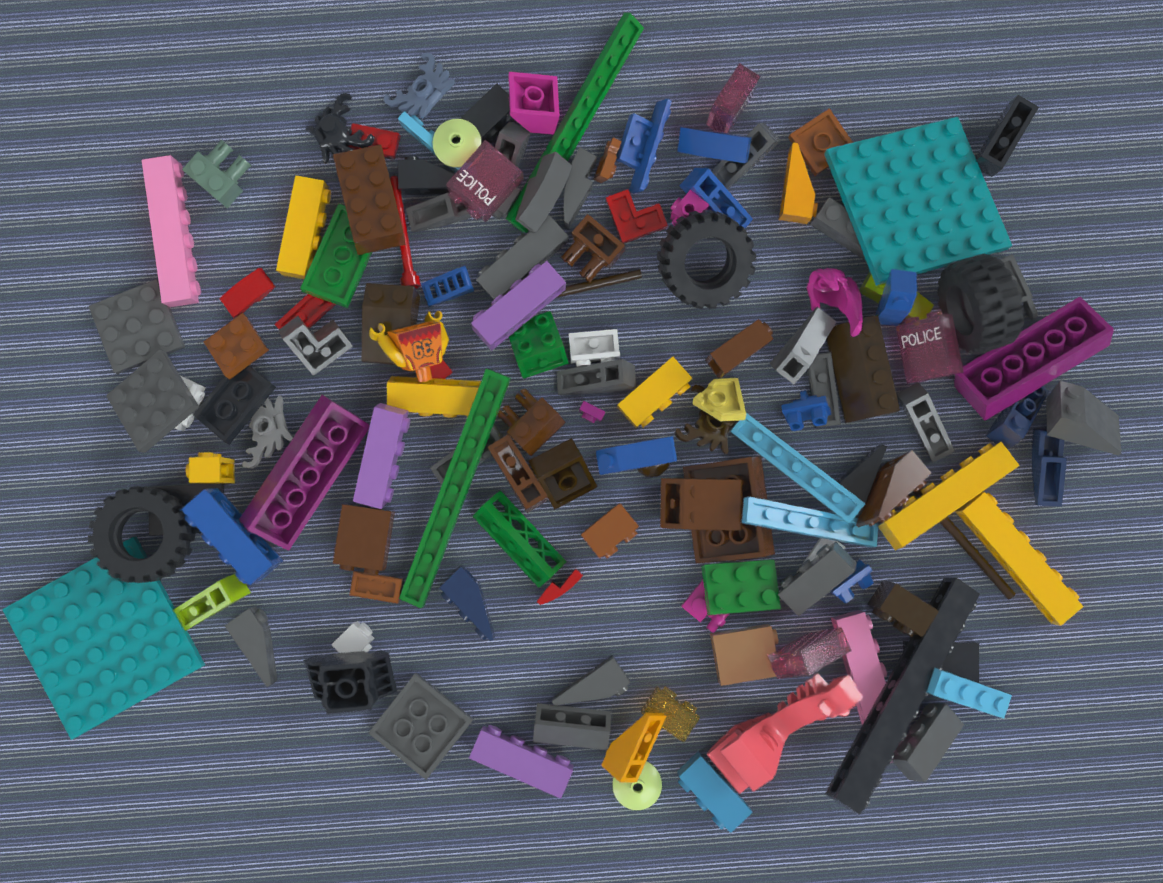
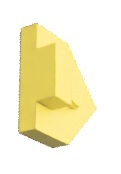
[693,378,746,421]

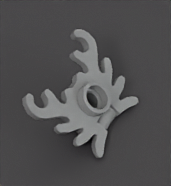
[242,395,293,468]

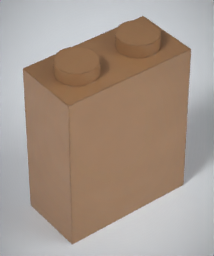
[710,624,783,686]

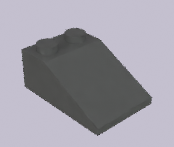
[1046,381,1122,456]

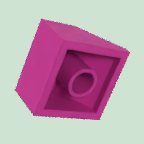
[508,72,560,135]

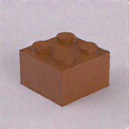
[581,503,639,559]

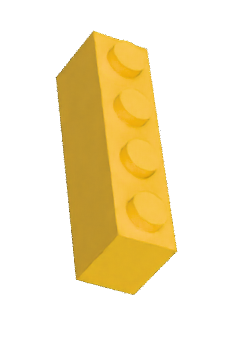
[276,175,331,279]
[387,376,481,418]

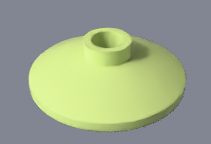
[433,119,482,168]
[613,761,662,810]

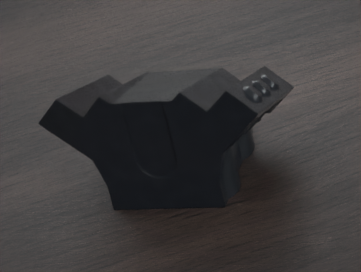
[304,650,397,714]

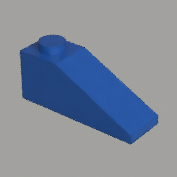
[680,168,753,228]
[875,269,917,327]
[596,436,677,475]

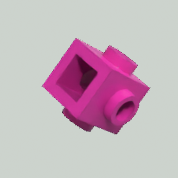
[670,190,709,226]

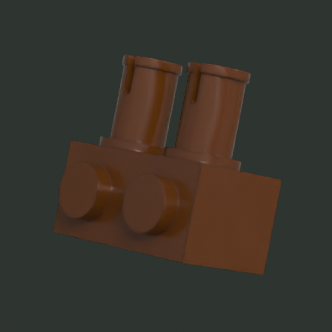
[560,214,625,283]
[498,388,566,456]

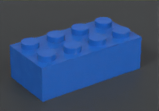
[181,488,283,585]

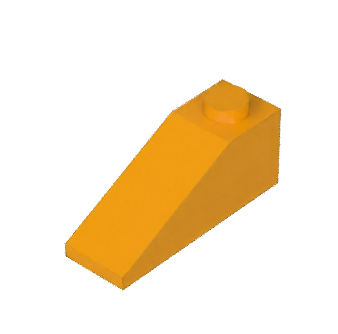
[779,143,818,224]
[601,713,666,783]

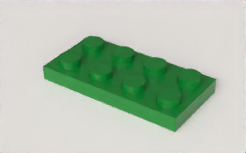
[300,204,372,308]

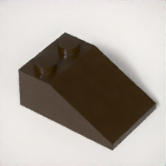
[361,283,420,365]

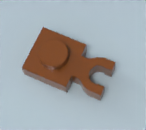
[593,138,622,183]

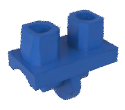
[781,390,831,431]
[830,559,874,603]

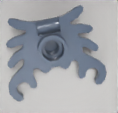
[384,53,455,118]

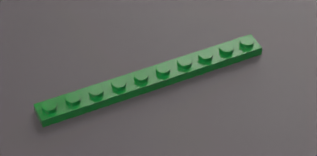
[506,12,644,233]
[399,369,511,608]

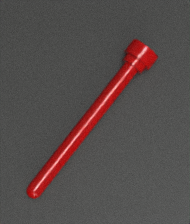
[390,176,421,289]

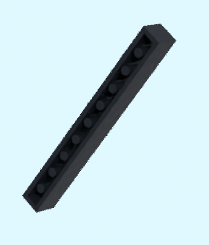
[825,578,980,815]

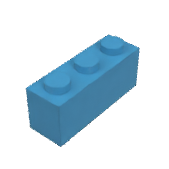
[677,751,752,833]

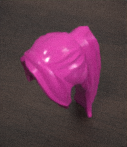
[807,268,863,337]

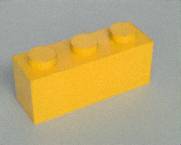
[617,357,692,428]

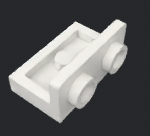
[569,329,620,367]

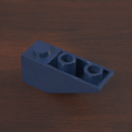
[986,386,1049,449]
[439,566,495,641]

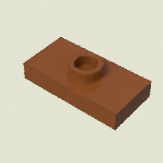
[349,570,403,604]

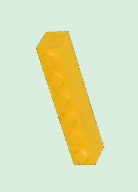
[878,442,1020,551]
[955,492,1083,626]

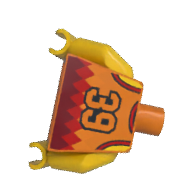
[369,311,449,382]

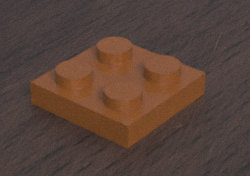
[788,108,853,176]
[204,313,269,380]

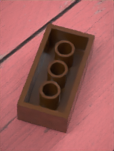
[333,145,406,255]

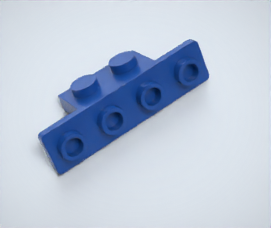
[616,98,672,194]

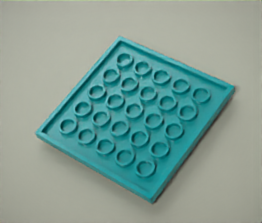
[824,117,1013,286]
[2,537,205,740]

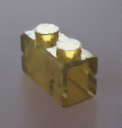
[641,686,700,742]

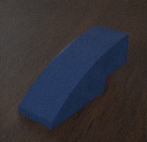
[1032,429,1067,507]

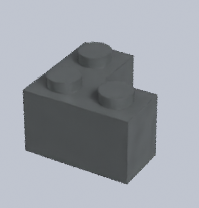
[278,316,353,376]

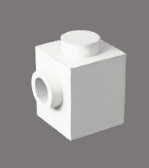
[332,621,375,653]

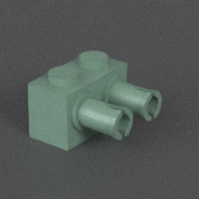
[182,140,251,209]

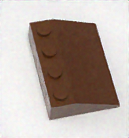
[683,456,775,564]

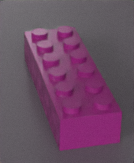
[954,297,1114,421]
[239,395,370,551]

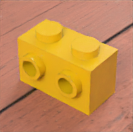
[186,452,235,484]

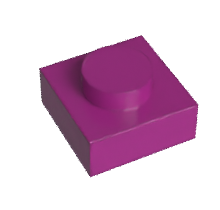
[579,401,605,424]

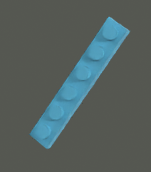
[730,413,865,524]
[742,497,878,547]

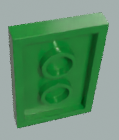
[701,560,781,616]

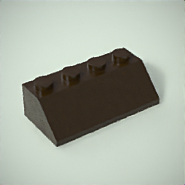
[826,315,900,424]

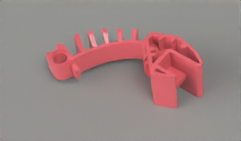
[707,673,863,794]

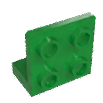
[509,311,569,379]

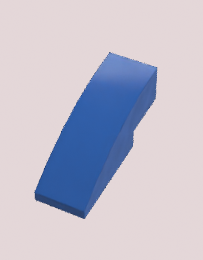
[677,127,752,163]

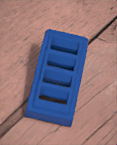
[421,266,474,307]

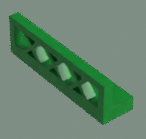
[472,490,567,588]

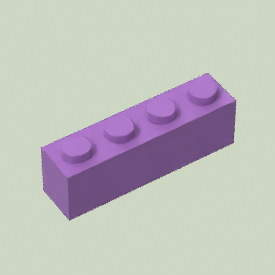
[471,261,566,351]
[353,403,410,509]
[469,725,573,798]

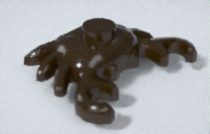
[674,385,736,454]

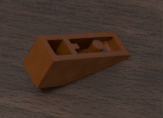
[487,434,548,513]

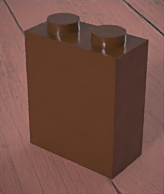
[705,319,773,379]
[333,504,395,574]

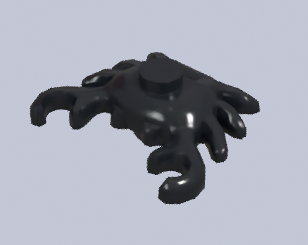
[305,93,375,164]

